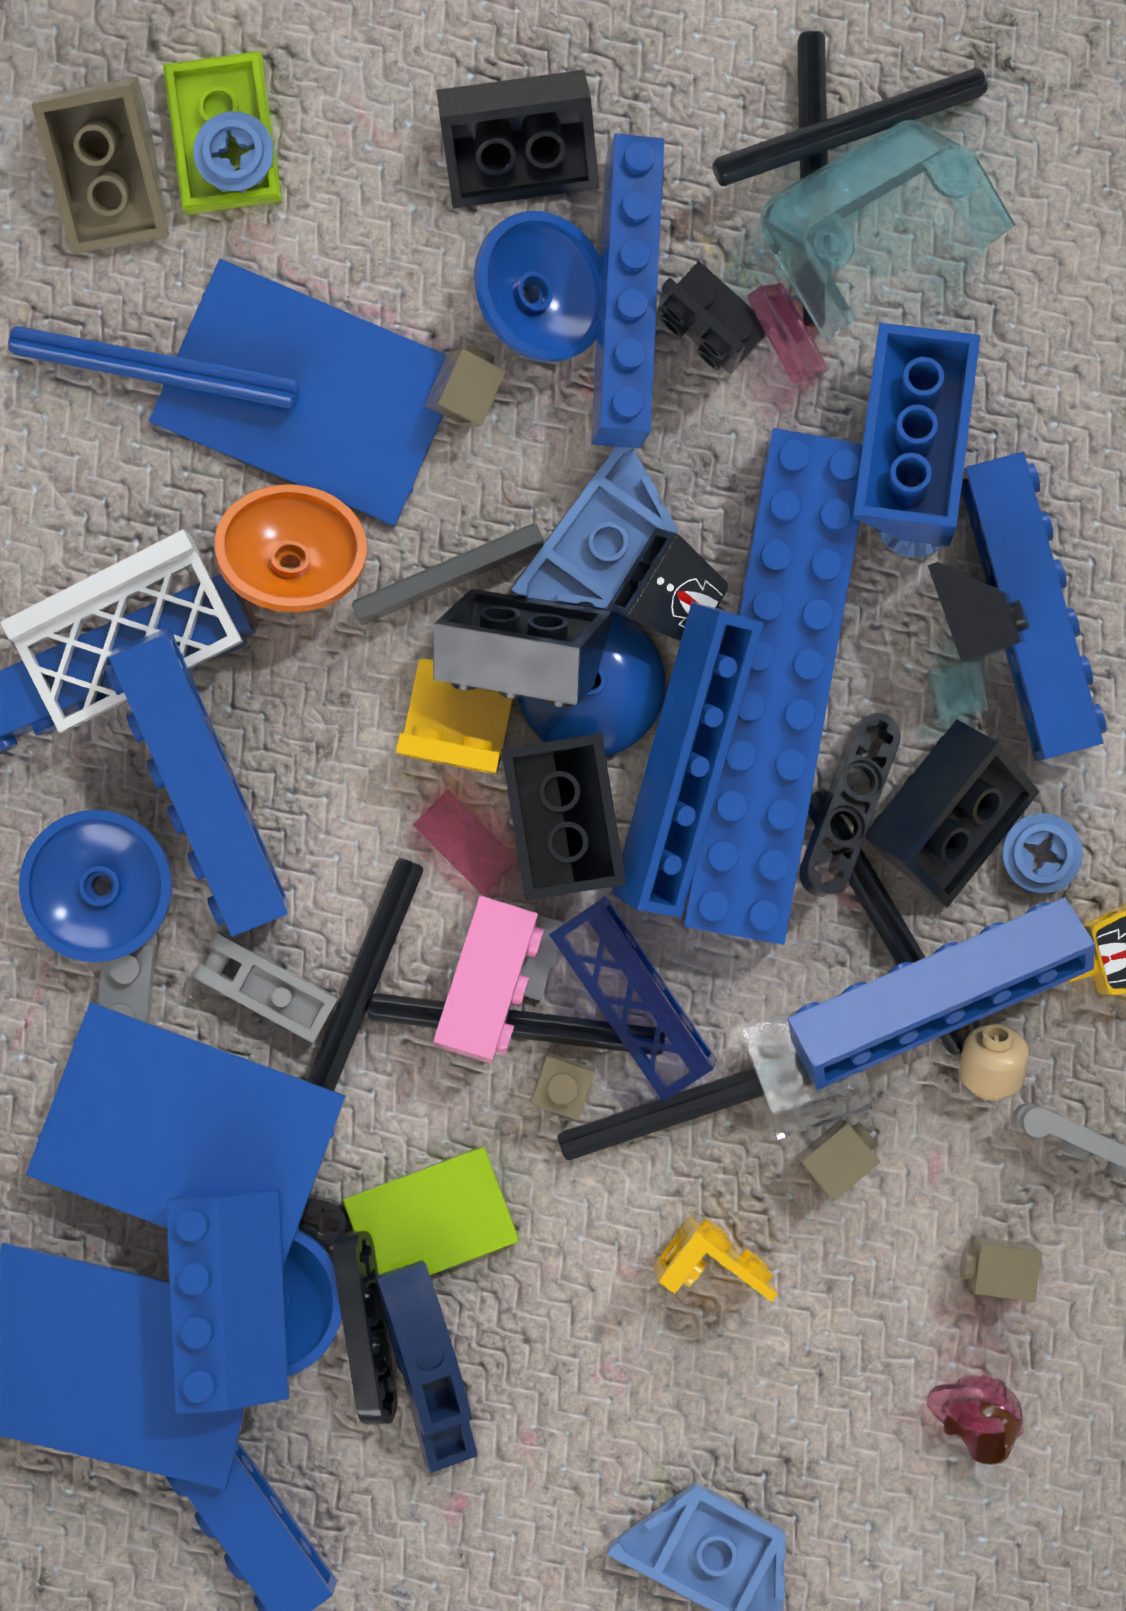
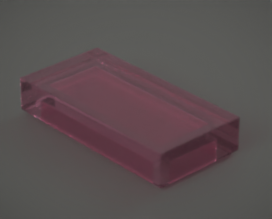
[747,283,829,383]
[413,790,518,895]

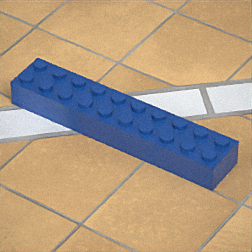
[681,428,863,945]

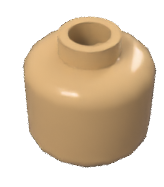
[959,1024,1029,1101]

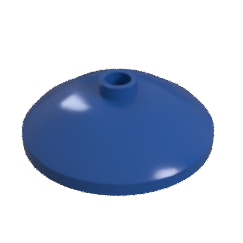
[474,211,600,362]
[518,613,665,756]
[19,810,173,962]
[284,1230,342,1376]

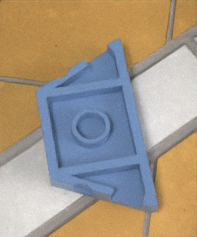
[511,447,678,611]
[607,1482,786,1611]

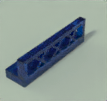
[549,895,718,1102]

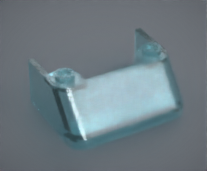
[759,120,1016,342]

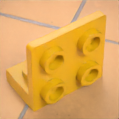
[396,658,513,775]
[653,1216,778,1302]

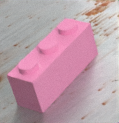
[433,896,544,1064]

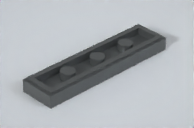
[351,523,544,625]

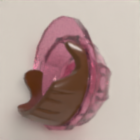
[927,1374,1025,1465]

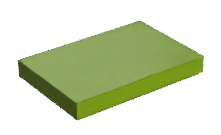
[163,51,283,215]
[343,1145,520,1275]

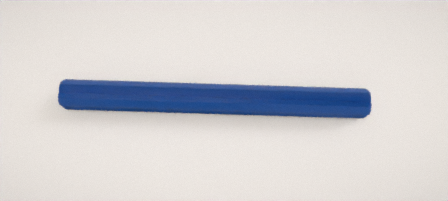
[8,326,300,409]

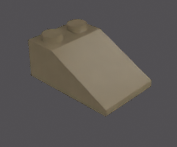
[31,76,169,255]

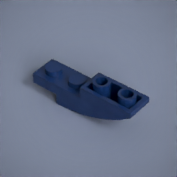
[375,1260,478,1474]

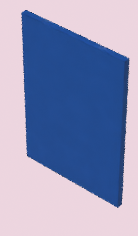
[149,258,446,527]
[25,1002,346,1265]
[0,1242,246,1490]

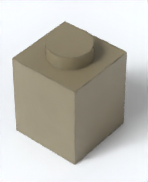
[424,345,506,428]
[530,1051,595,1121]
[796,1118,880,1201]
[960,1235,1042,1303]

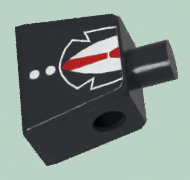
[607,528,728,641]

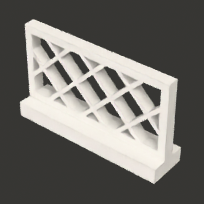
[0,529,243,733]

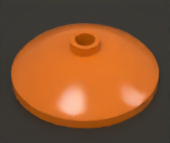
[214,484,367,612]

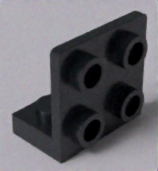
[658,261,772,375]

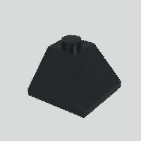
[928,562,1030,663]

